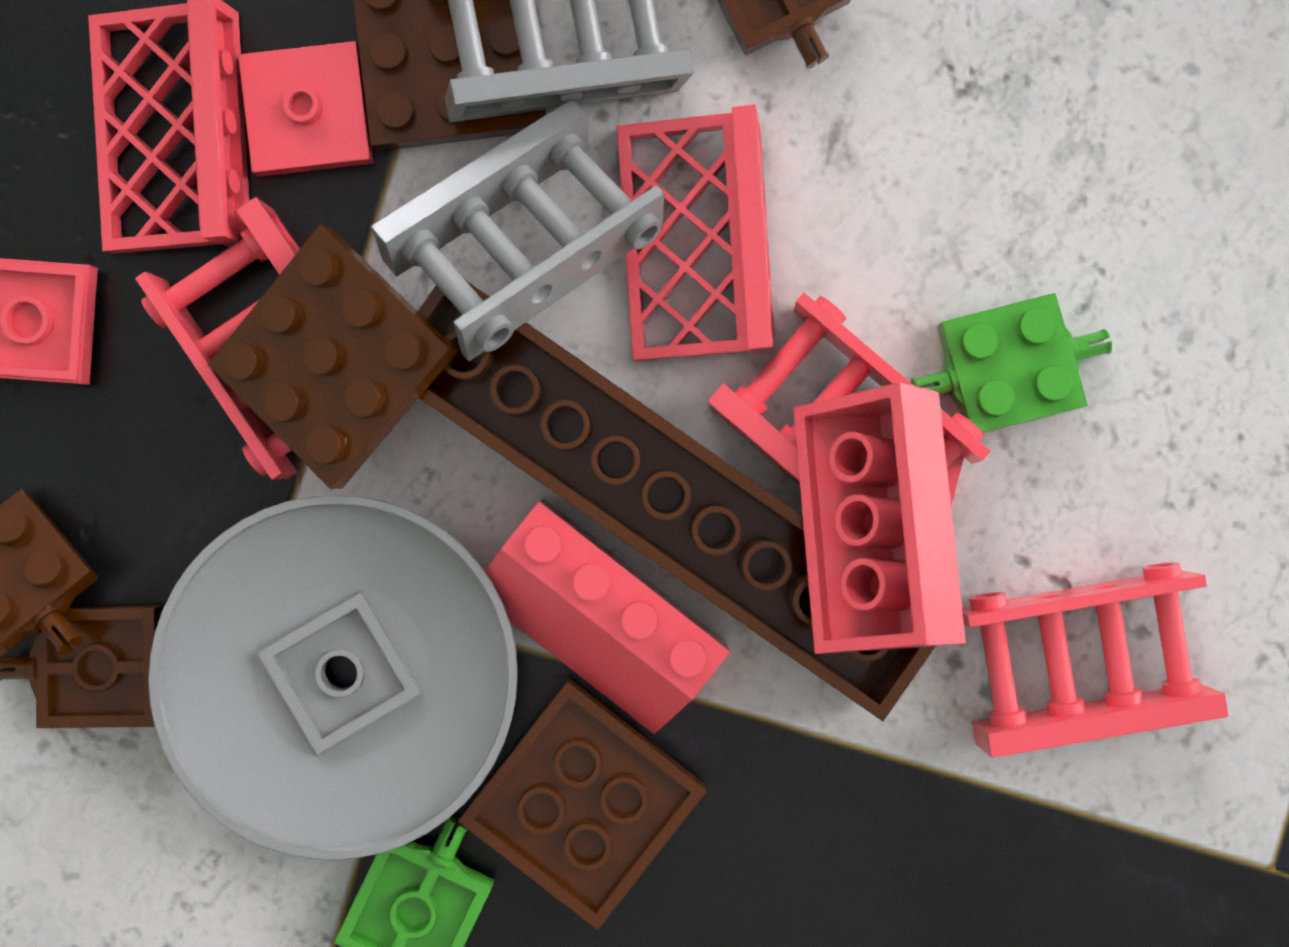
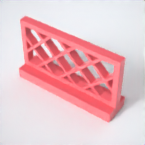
[88,0,250,254]
[617,104,776,361]

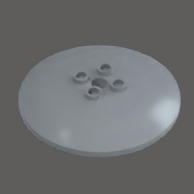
[149,495,518,860]

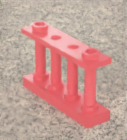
[135,197,300,480]
[708,292,991,486]
[962,562,1229,758]

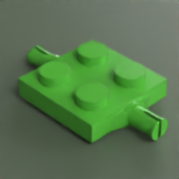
[911,293,1112,434]
[334,816,495,947]

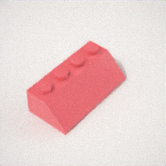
[793,382,966,654]
[485,499,730,734]

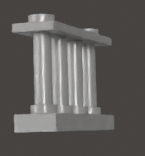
[445,0,694,123]
[371,99,664,361]

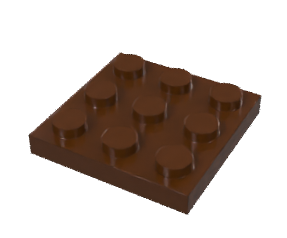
[353,0,547,151]
[208,224,458,489]
[458,678,707,930]

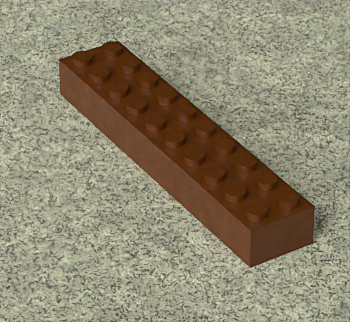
[418,280,936,722]

